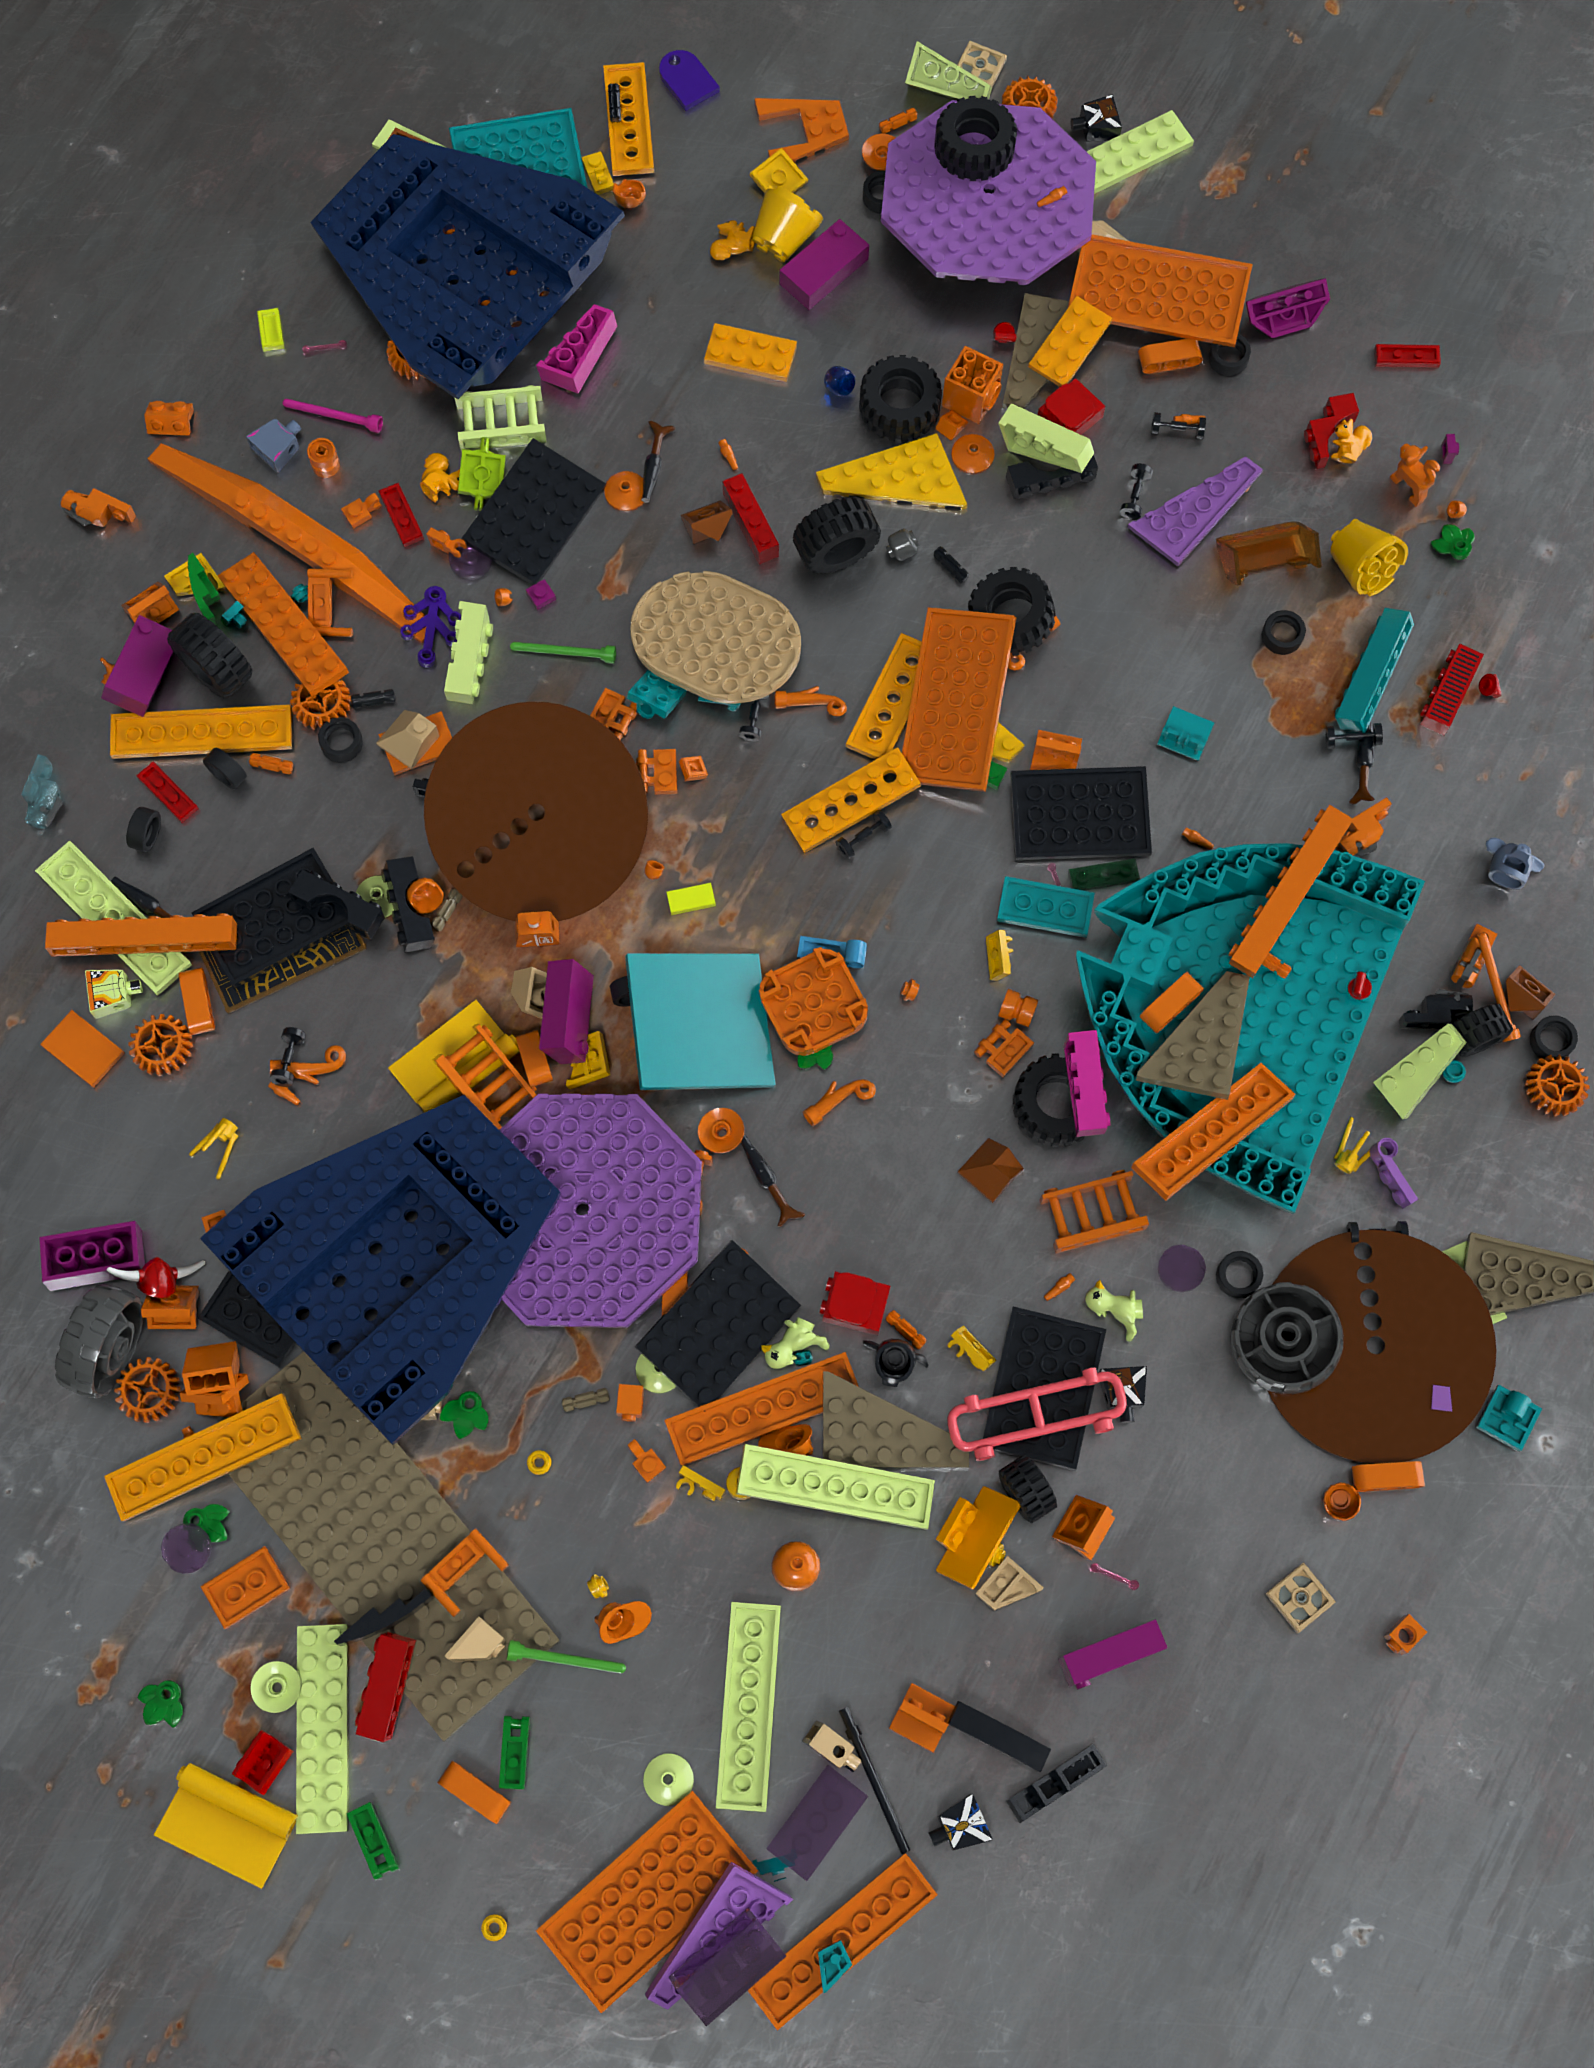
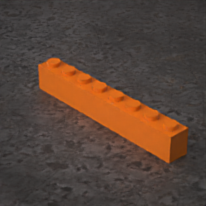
[1228,804,1353,978]
[45,913,237,957]

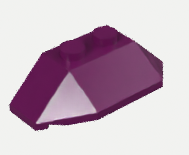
[1246,278,1330,338]

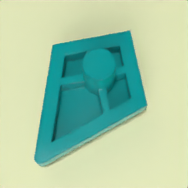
[818,1940,852,1993]

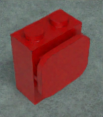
[1037,378,1106,435]
[819,1271,891,1336]

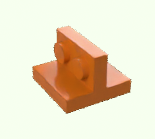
[121,581,179,624]
[1030,730,1082,770]
[141,1286,199,1329]
[180,1373,249,1417]
[1052,1495,1115,1560]
[889,1683,955,1753]

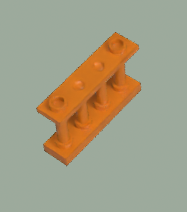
[432,1024,537,1129]
[1040,1170,1149,1253]

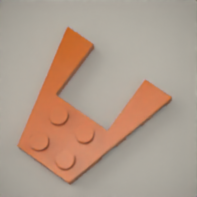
[755,98,849,163]

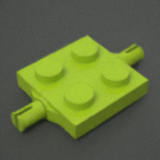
[458,437,506,511]

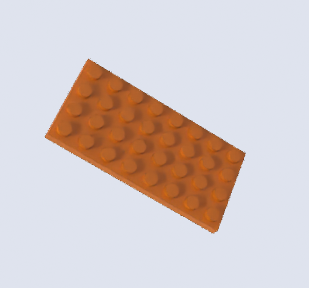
[1068,234,1253,348]
[902,607,1016,792]
[536,1791,758,2013]

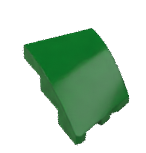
[188,553,220,627]

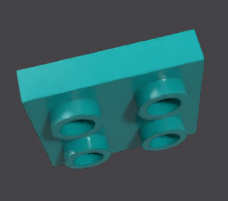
[626,670,687,719]
[1476,1385,1542,1452]

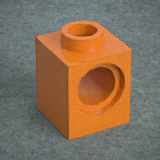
[616,1384,644,1422]
[1383,1614,1427,1655]

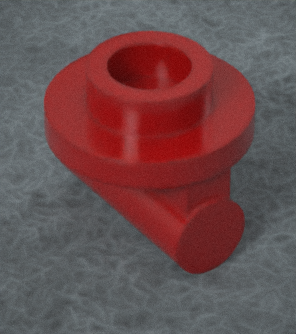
[993,322,1016,343]
[1479,674,1502,698]
[1348,972,1372,1000]

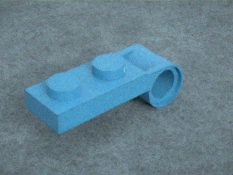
[797,936,867,968]

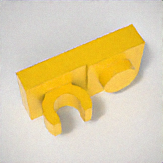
[581,151,614,195]
[986,930,1013,981]
[947,1325,997,1371]
[676,1465,726,1501]

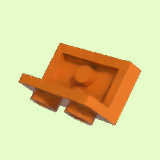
[144,401,194,435]

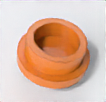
[900,979,920,1001]

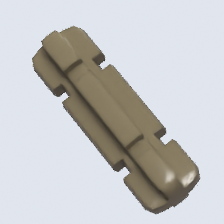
[431,889,462,931]
[562,1388,609,1412]

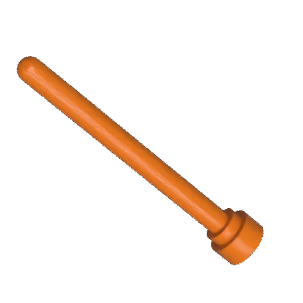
[1478,933,1521,1042]

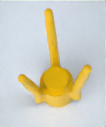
[1334,1117,1370,1174]
[189,1118,239,1179]

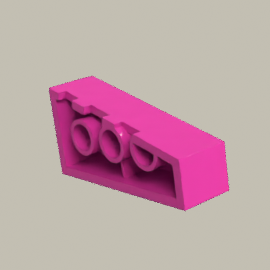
[536,304,617,393]
[1063,1030,1110,1137]

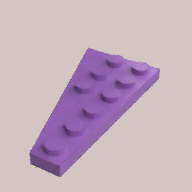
[1128,456,1263,566]
[645,1862,793,2010]

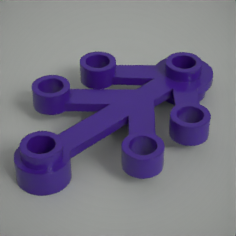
[400,586,461,668]

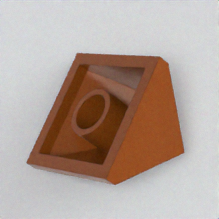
[681,500,733,544]
[1506,965,1556,1020]
[957,1138,1024,1203]

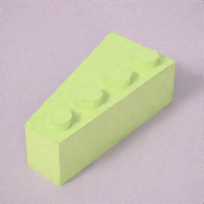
[905,41,992,100]
[998,403,1094,473]
[444,601,493,704]
[1373,1024,1467,1119]

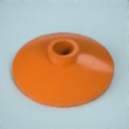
[862,133,896,171]
[951,434,995,474]
[604,471,644,511]
[698,1108,744,1153]

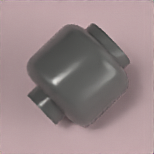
[886,528,920,561]

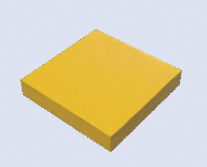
[749,148,809,193]

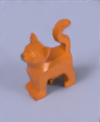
[1390,443,1440,507]

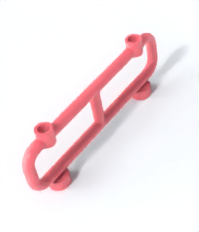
[947,1368,1127,1461]

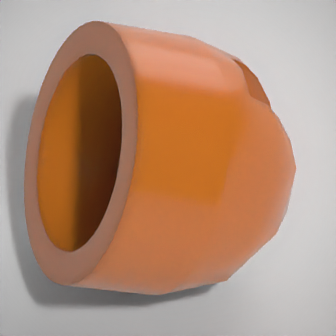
[1447,500,1467,518]
[495,588,513,606]
[645,860,664,880]

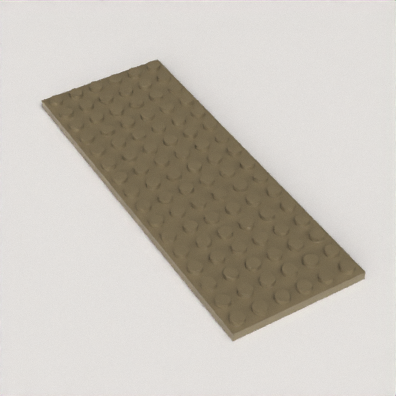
[217,1351,560,1742]

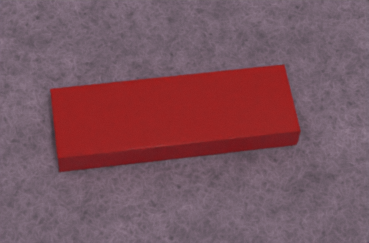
[1374,344,1441,368]
[378,483,424,547]
[136,761,199,823]

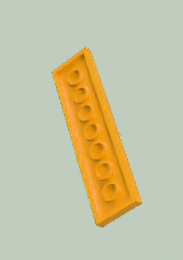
[110,704,292,759]
[104,1393,302,1522]

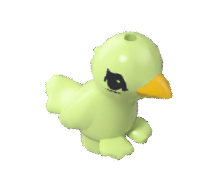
[1085,1280,1143,1342]
[761,1317,830,1369]

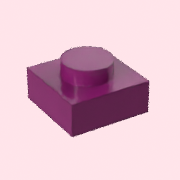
[1441,434,1459,464]
[526,579,556,610]

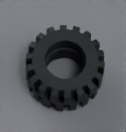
[1452,1004,1513,1056]
[999,1455,1057,1523]

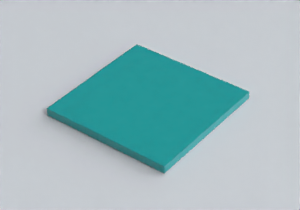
[449,108,588,188]
[625,953,776,1090]

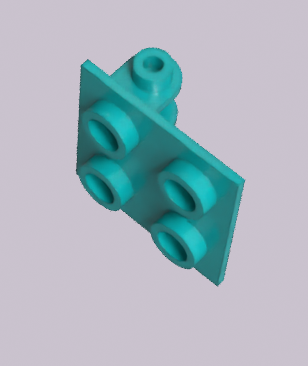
[1157,706,1215,761]

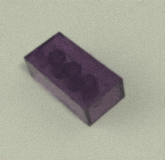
[766,1765,868,1881]
[669,1907,786,2027]

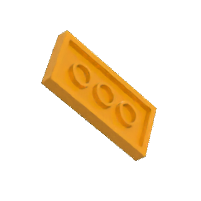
[1028,296,1112,387]
[704,323,797,382]

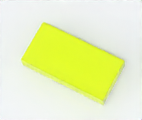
[257,308,285,352]
[666,883,716,915]

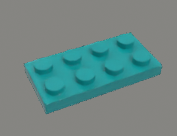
[997,876,1095,938]

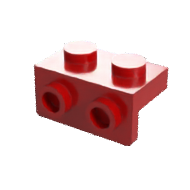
[232,1730,294,1795]

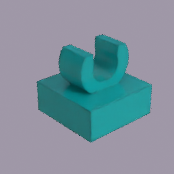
[220,601,247,629]

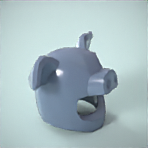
[1486,838,1544,890]

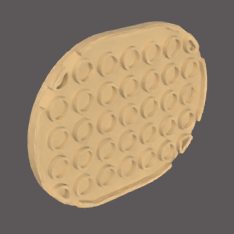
[631,571,801,704]

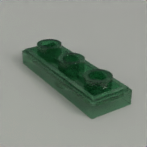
[1068,858,1140,891]

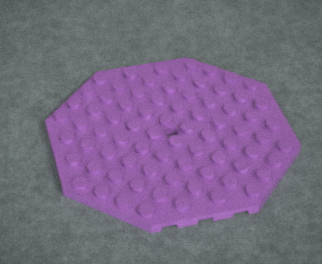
[881,100,1096,285]
[500,1094,702,1328]

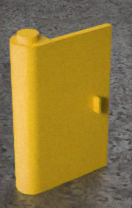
[388,1000,519,1113]
[154,1763,298,1889]

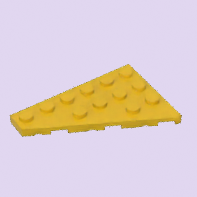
[816,433,967,510]

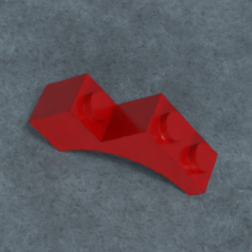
[1304,393,1359,469]

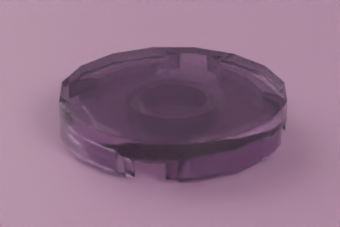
[448,544,492,579]
[1158,1244,1206,1293]
[161,1523,212,1574]

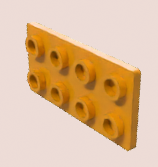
[936,1486,1021,1589]

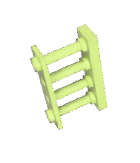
[455,385,547,451]

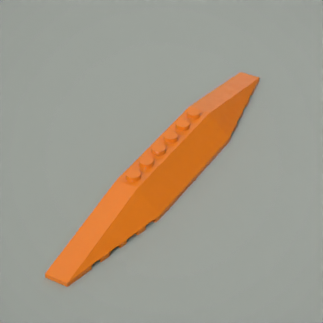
[147,443,426,643]

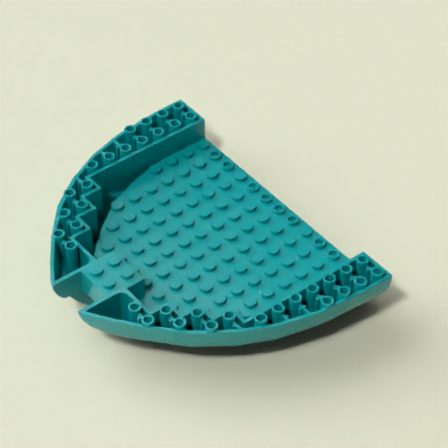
[1076,843,1425,1214]

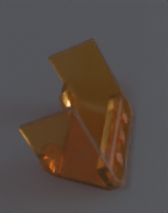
[1216,521,1322,586]

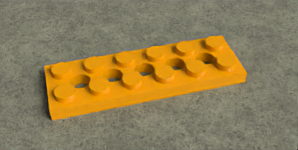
[603,62,654,176]
[846,633,922,760]
[781,747,921,853]

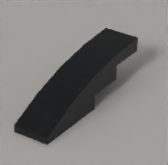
[334,1589,434,1646]
[948,1701,1051,1772]
[1006,1744,1107,1823]

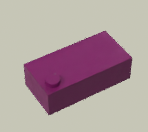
[779,219,869,310]
[101,615,174,717]
[539,959,594,1064]
[39,1221,145,1291]
[1058,1619,1168,1690]

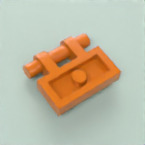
[590,688,637,740]
[636,749,677,795]
[974,1019,1034,1078]

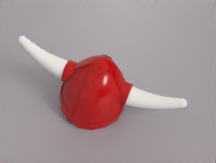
[107,1257,206,1298]

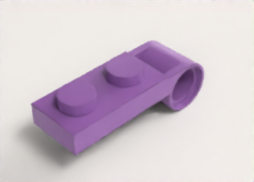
[1370,1138,1419,1209]

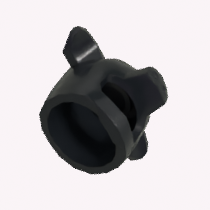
[863,1338,929,1387]

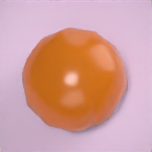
[612,179,646,209]
[407,877,444,914]
[1323,1482,1361,1521]

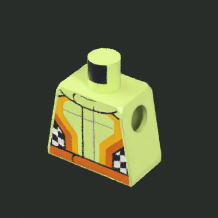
[85,970,143,1019]

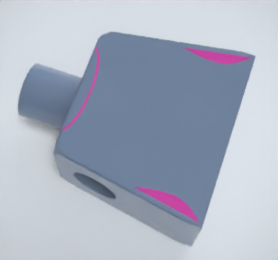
[246,419,302,473]

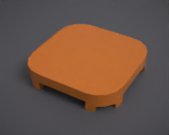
[759,947,868,1056]

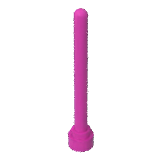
[282,399,383,433]

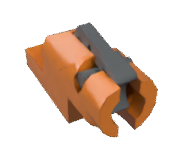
[60,488,136,527]
[1336,797,1392,857]
[1451,924,1498,988]

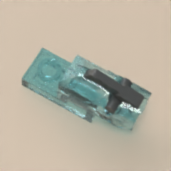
[21,754,63,830]

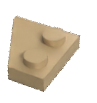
[975,1556,1044,1611]

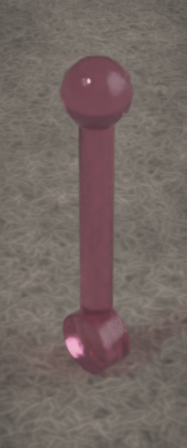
[302,340,347,354]
[1048,863,1062,887]
[1091,1563,1139,1590]

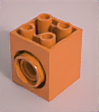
[942,346,1003,424]

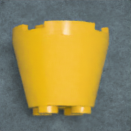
[752,185,823,263]
[1330,519,1408,596]

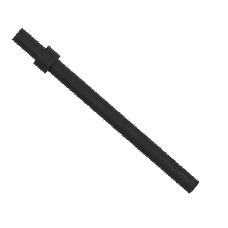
[839,1707,910,1855]

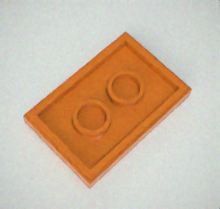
[378,711,452,776]
[40,1010,125,1088]
[200,1546,291,1629]

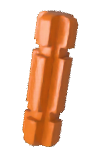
[879,108,918,134]
[249,753,294,774]
[1262,953,1292,978]
[886,1310,927,1349]

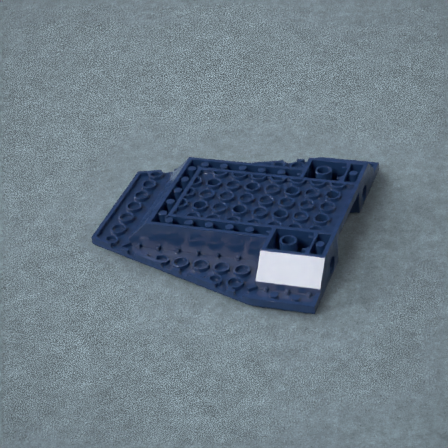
[310,134,625,399]
[200,1095,561,1445]

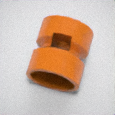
[307,438,340,478]
[998,989,1039,1028]

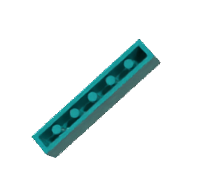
[1335,608,1414,733]

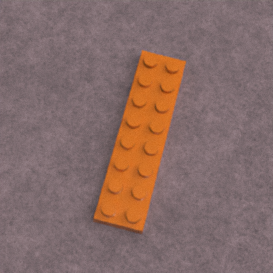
[217,552,349,697]
[1131,1063,1296,1201]
[664,1352,859,1467]
[745,1853,938,2031]

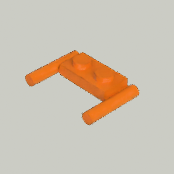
[307,569,353,637]
[420,1528,509,1617]

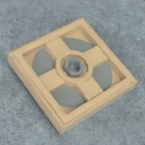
[957,41,1007,87]
[1265,1562,1336,1634]

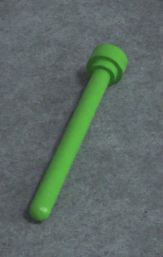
[510,642,616,664]
[506,1640,626,1673]

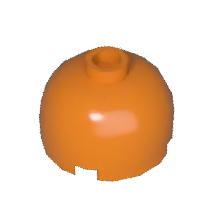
[771,1541,820,1592]

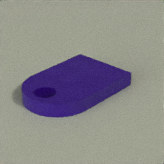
[659,50,720,111]

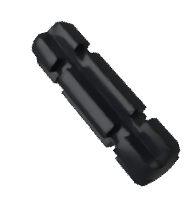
[608,83,621,123]
[934,546,969,583]
[351,689,395,708]

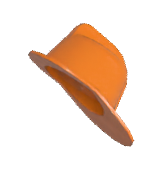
[758,1424,813,1456]
[594,1601,652,1644]

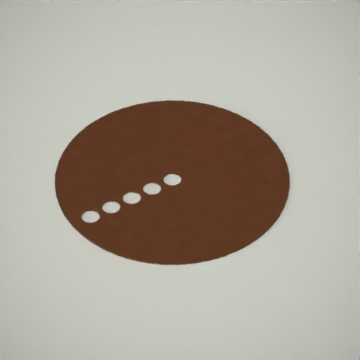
[424,701,648,921]
[1268,1230,1497,1464]

